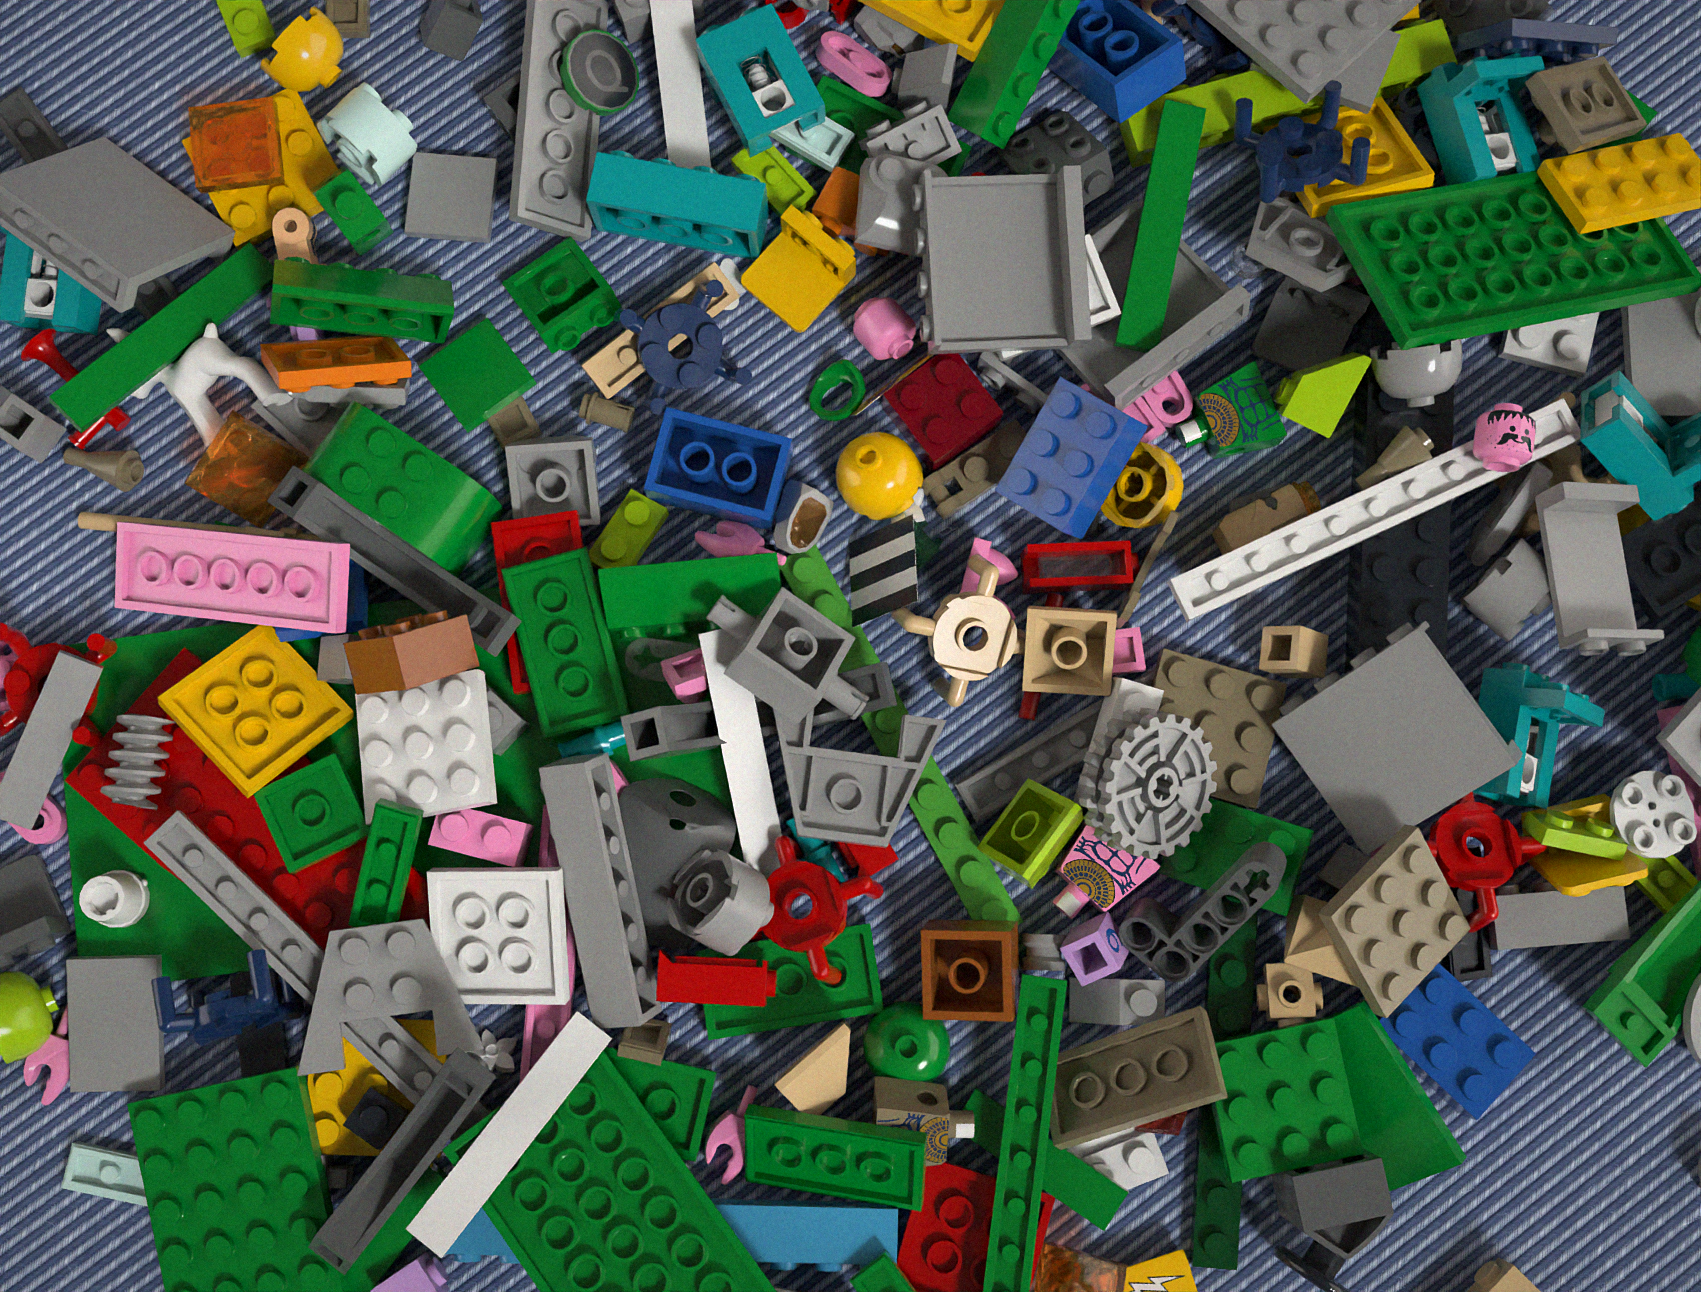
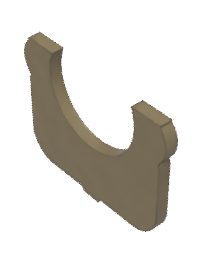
[1116,510,1180,629]

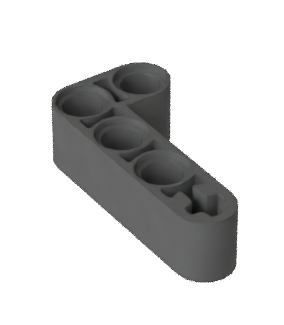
[1119,842,1287,983]

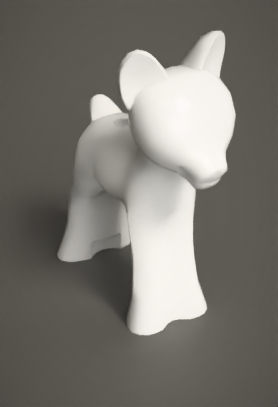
[106,323,293,459]

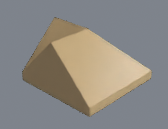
[1022,606,1117,696]
[1284,895,1359,987]
[775,1019,850,1115]

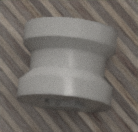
[1021,933,1066,971]

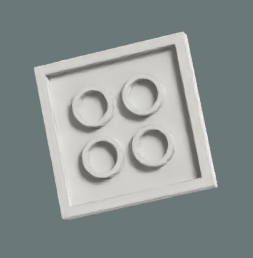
[355,669,497,826]
[427,867,570,1005]

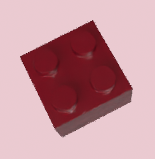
[882,353,1003,473]

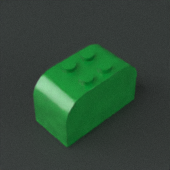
[302,400,506,578]

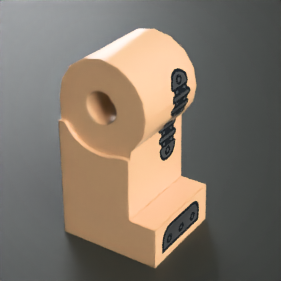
[272,208,328,266]

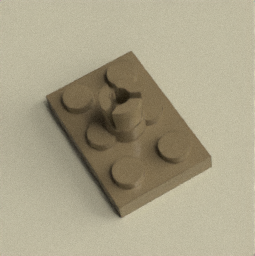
[1525,56,1647,154]

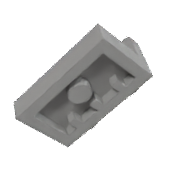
[858,100,962,165]

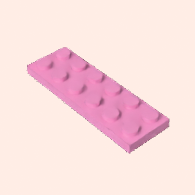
[115,522,350,634]

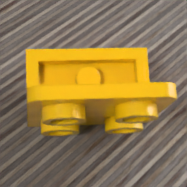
[741,204,856,333]
[1521,793,1648,897]

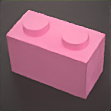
[428,809,535,867]

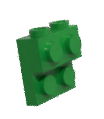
[502,237,622,354]

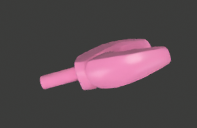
[695,521,787,566]
[23,1004,70,1106]
[704,1085,758,1185]

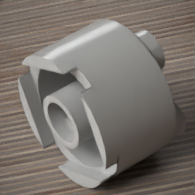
[1459,538,1552,642]
[667,849,774,956]

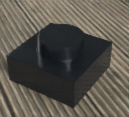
[343,1085,409,1151]

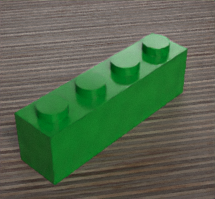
[947,0,1080,150]

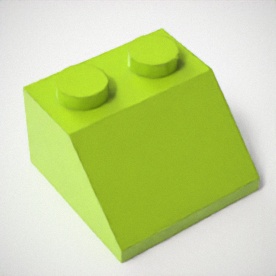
[1272,352,1372,438]
[977,778,1084,889]

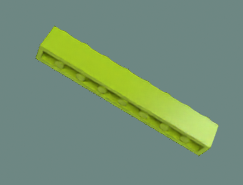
[1118,19,1458,168]

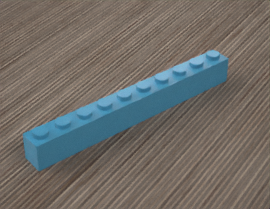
[445,1198,898,1272]

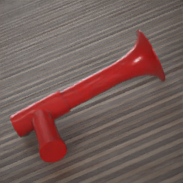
[21,328,131,450]

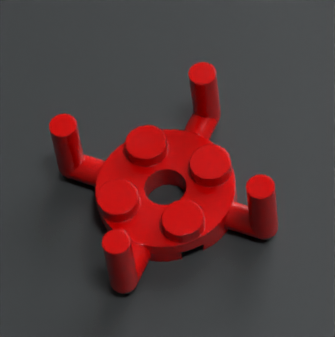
[0,622,117,747]
[1425,792,1547,933]
[748,835,883,985]

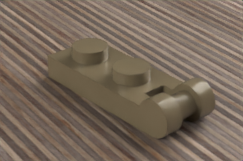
[921,419,1027,520]

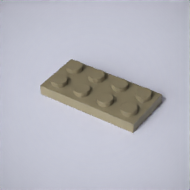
[1050,1006,1228,1150]

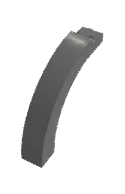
[267,465,521,657]
[621,662,897,761]
[308,1047,496,1275]

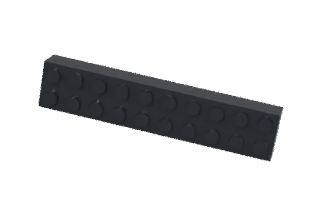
[1345,283,1455,673]

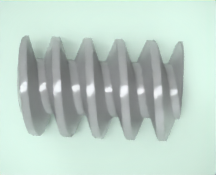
[100,713,176,810]

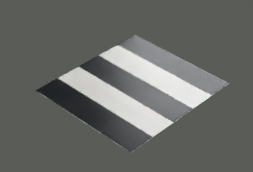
[849,514,918,628]

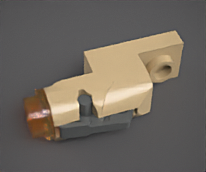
[1208,481,1321,562]

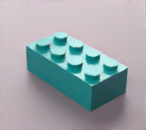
[586,150,769,260]

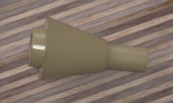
[1355,425,1434,490]
[63,447,144,492]

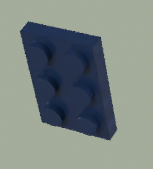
[1457,18,1618,66]

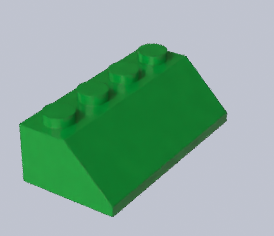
[270,257,454,344]
[598,552,782,641]

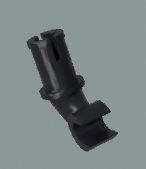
[1390,87,1442,177]

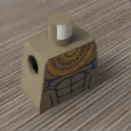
[872,1077,974,1166]

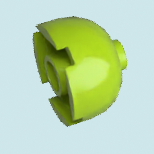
[0,971,59,1064]

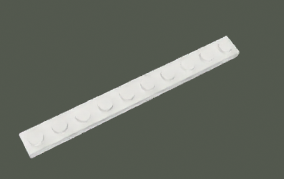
[1167,398,1581,622]

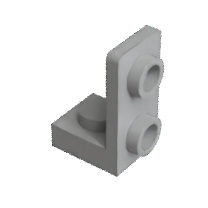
[977,352,1049,414]

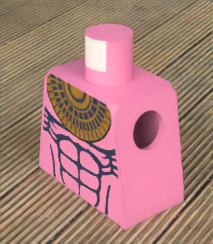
[1052,822,1161,920]

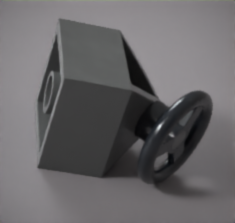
[1271,1148,1394,1292]

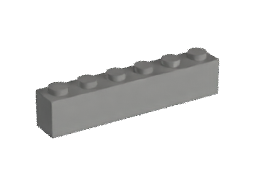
[539,752,662,1028]

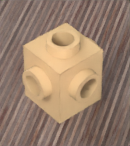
[1256,963,1323,1027]

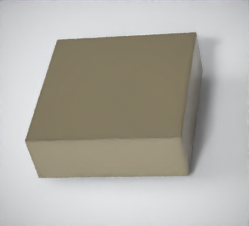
[326,0,370,39]
[487,395,543,453]
[617,1019,672,1066]

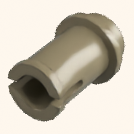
[578,391,635,433]

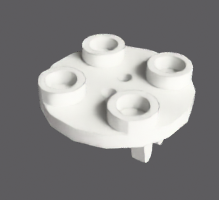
[1609,771,1697,858]

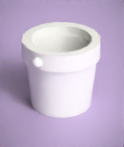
[79,870,150,927]

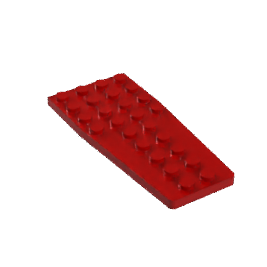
[64,647,431,950]

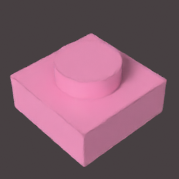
[1112,627,1146,676]

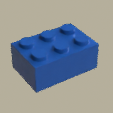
[1047,0,1187,124]
[995,376,1148,539]
[644,407,793,531]
[1375,963,1536,1120]

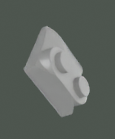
[854,154,948,257]
[505,435,601,526]

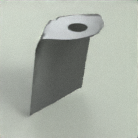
[618,778,737,949]

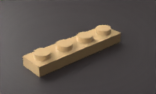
[580,262,740,399]

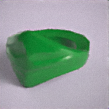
[809,359,866,422]

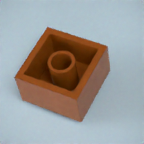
[343,609,480,695]
[921,919,1020,1022]

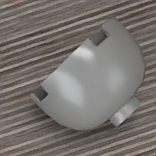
[1370,339,1463,407]

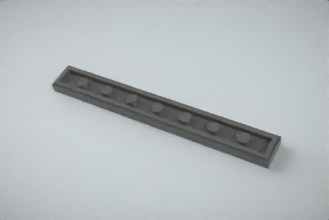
[0,87,184,361]

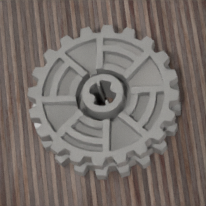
[1079,707,1217,859]

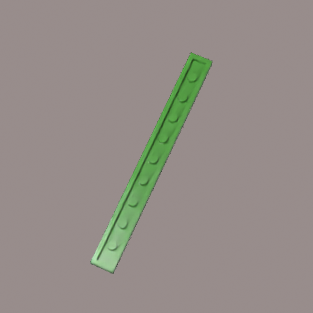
[779,544,1023,925]

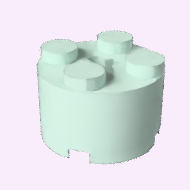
[317,82,418,187]

